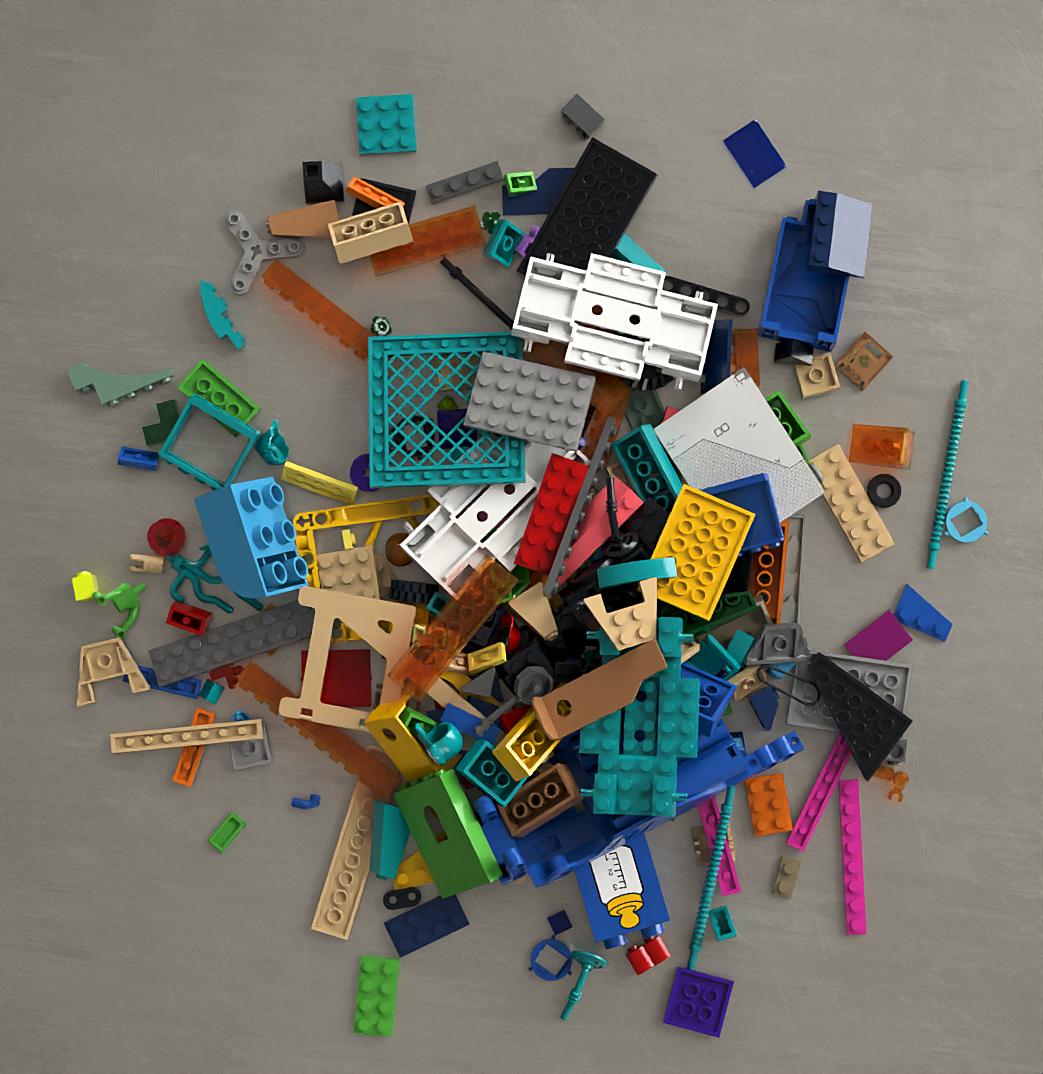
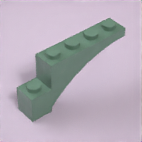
[66,362,174,407]

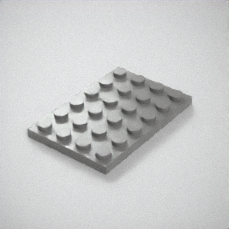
[464,351,596,452]
[787,649,913,742]

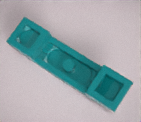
[597,557,677,589]

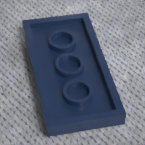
[384,894,470,958]

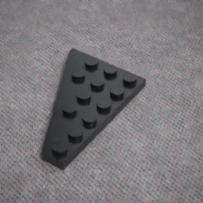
[807,652,913,781]

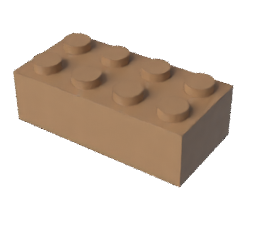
[496,763,584,838]

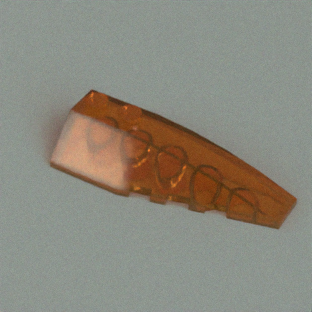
[522,338,630,418]

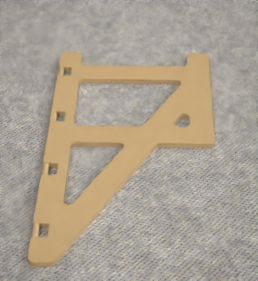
[279,586,506,751]

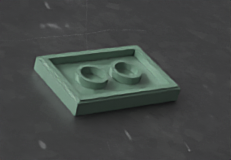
[616,388,665,434]

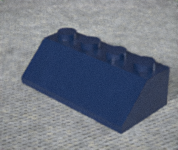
[700,319,733,394]

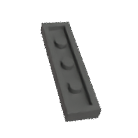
[426,161,504,204]

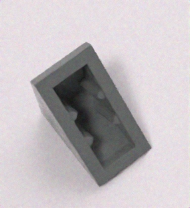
[461,666,496,697]

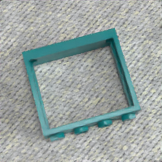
[158,394,261,491]

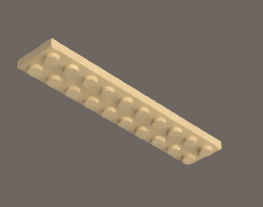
[311,744,400,940]

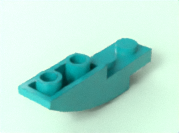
[200,280,245,351]

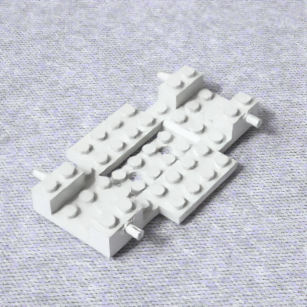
[511,253,718,390]
[400,436,591,602]

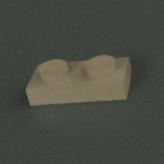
[772,856,801,899]

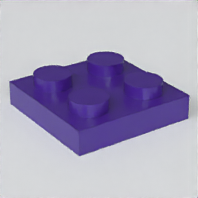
[437,409,477,449]

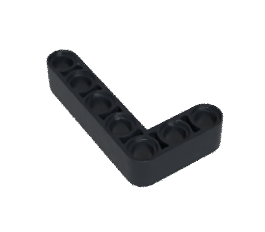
[662,276,750,317]

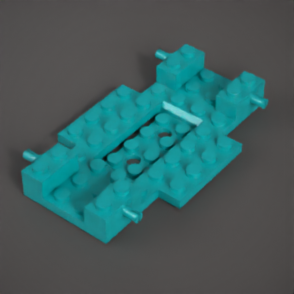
[579,617,700,817]

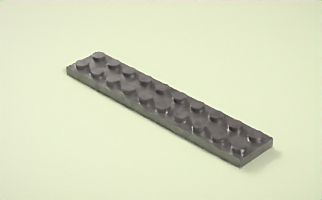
[148,590,342,687]

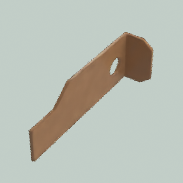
[532,638,668,740]

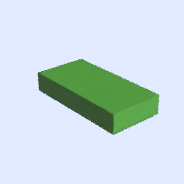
[207,811,247,853]

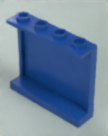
[700,473,785,557]

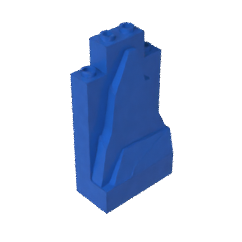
[757,199,849,352]

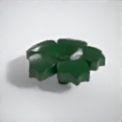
[480,211,500,234]
[370,316,392,336]

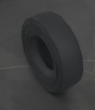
[867,474,901,508]

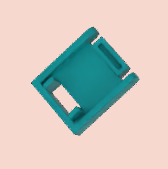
[684,634,741,681]

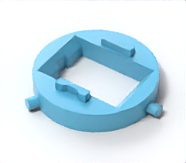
[945,497,989,543]

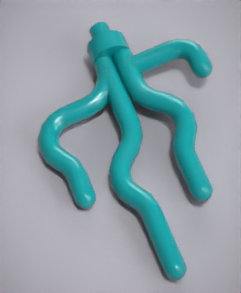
[166,550,263,614]

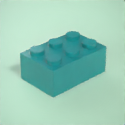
[455,738,528,807]

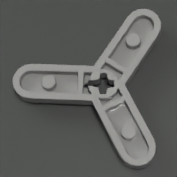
[225,210,304,295]

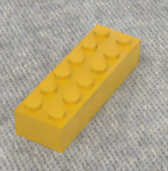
[492,681,572,782]

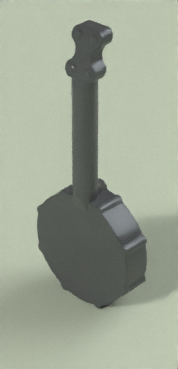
[474,666,554,737]

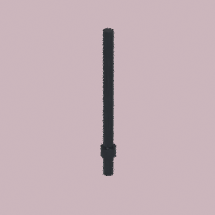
[439,257,524,340]

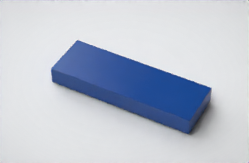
[440,703,501,746]

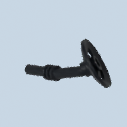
[602,478,639,559]

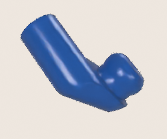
[291,794,321,810]

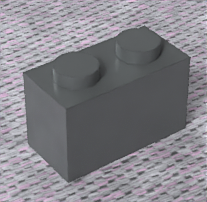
[561,94,605,139]

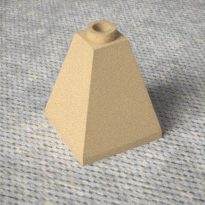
[508,582,559,641]

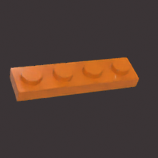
[172,708,216,787]

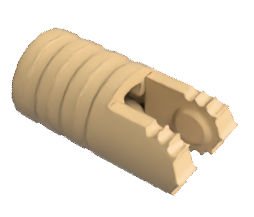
[129,554,165,574]

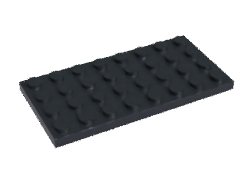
[516,137,658,276]

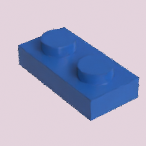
[118,446,159,471]

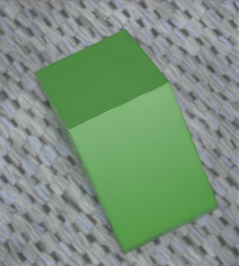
[504,171,538,197]

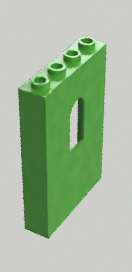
[393,768,503,899]

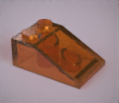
[849,424,915,470]

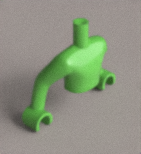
[92,582,146,640]

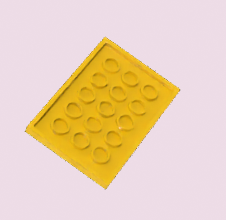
[637,484,756,621]

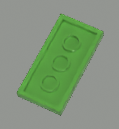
[178,358,260,438]
[353,955,400,1037]

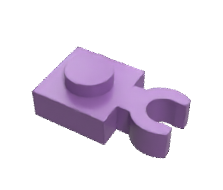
[515,225,540,258]

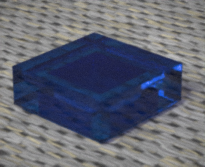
[547,910,573,936]

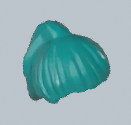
[255,420,290,465]

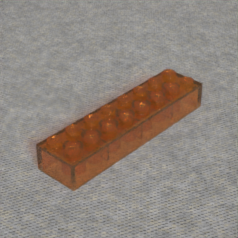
[387,554,519,702]

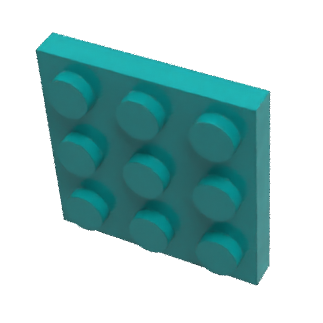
[356,94,417,155]

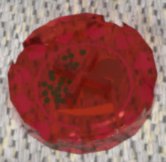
[147,518,186,556]

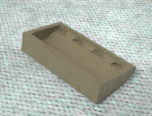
[695,594,772,650]

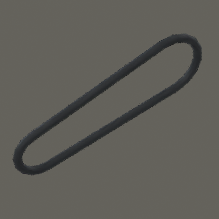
[757,664,821,706]

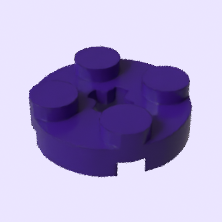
[350,454,380,492]

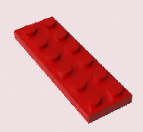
[514,453,589,576]

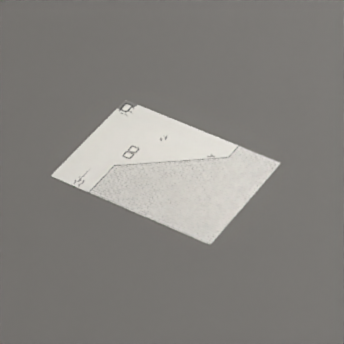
[654,368,825,523]

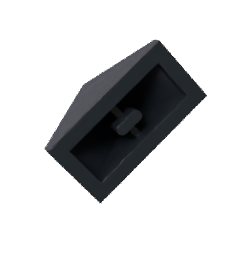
[774,338,814,366]

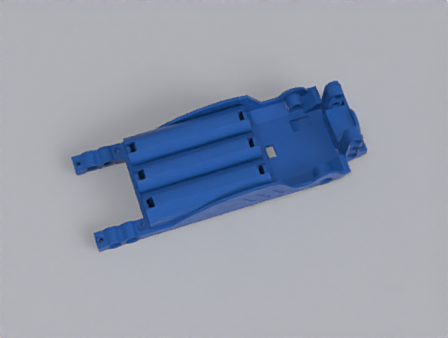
[473,663,804,888]

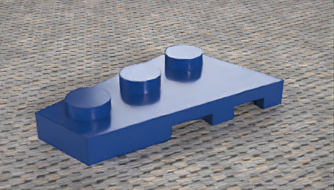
[893,584,953,642]

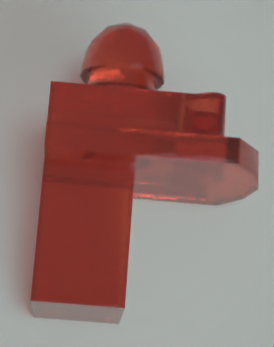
[209,664,244,689]

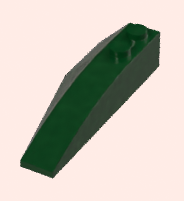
[656,591,758,643]

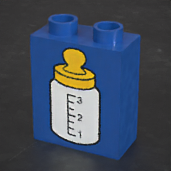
[574,834,670,949]

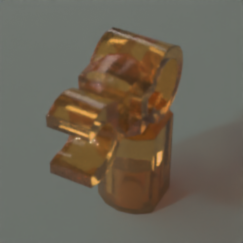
[872,765,909,802]

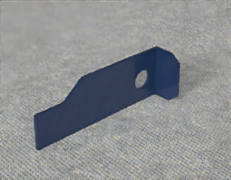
[502,168,574,216]

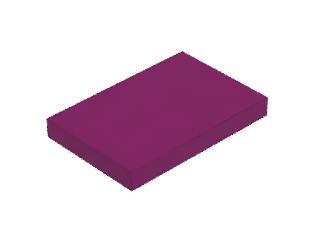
[844,610,913,661]

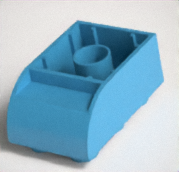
[194,477,309,599]

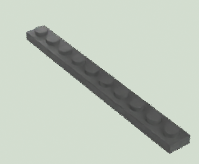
[543,416,618,599]

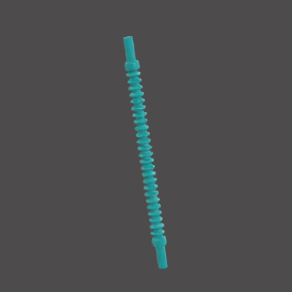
[927,380,969,570]
[687,786,736,970]

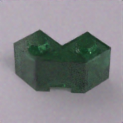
[142,399,180,448]

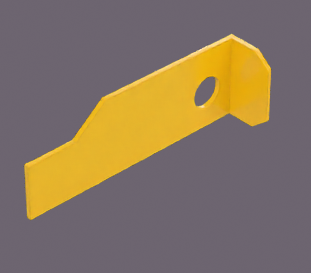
[364,699,440,822]

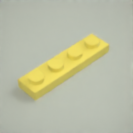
[280,461,358,505]

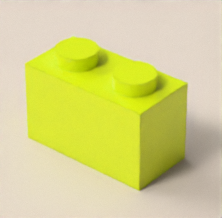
[72,571,99,602]

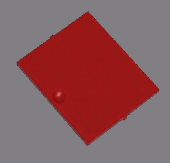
[300,649,372,707]

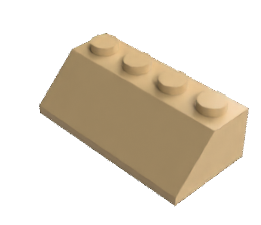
[328,202,413,264]

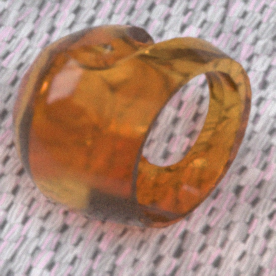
[385,533,413,567]

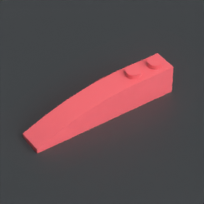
[557,477,644,586]

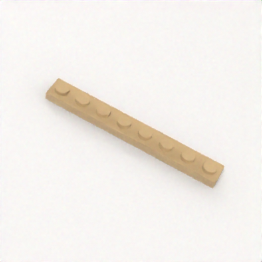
[110,719,263,754]

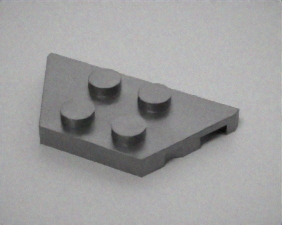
[743,622,813,665]

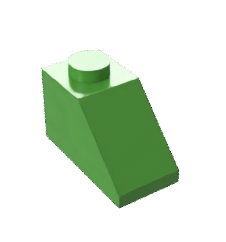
[398,707,439,735]

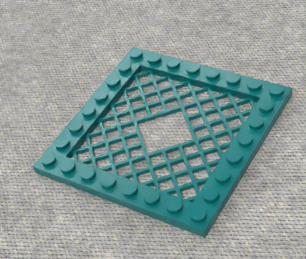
[368,331,526,488]

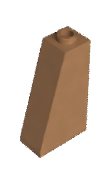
[265,200,340,240]

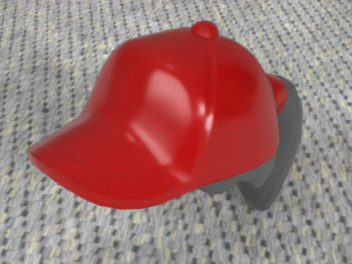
[489,614,521,653]

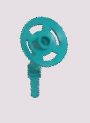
[560,951,608,1020]

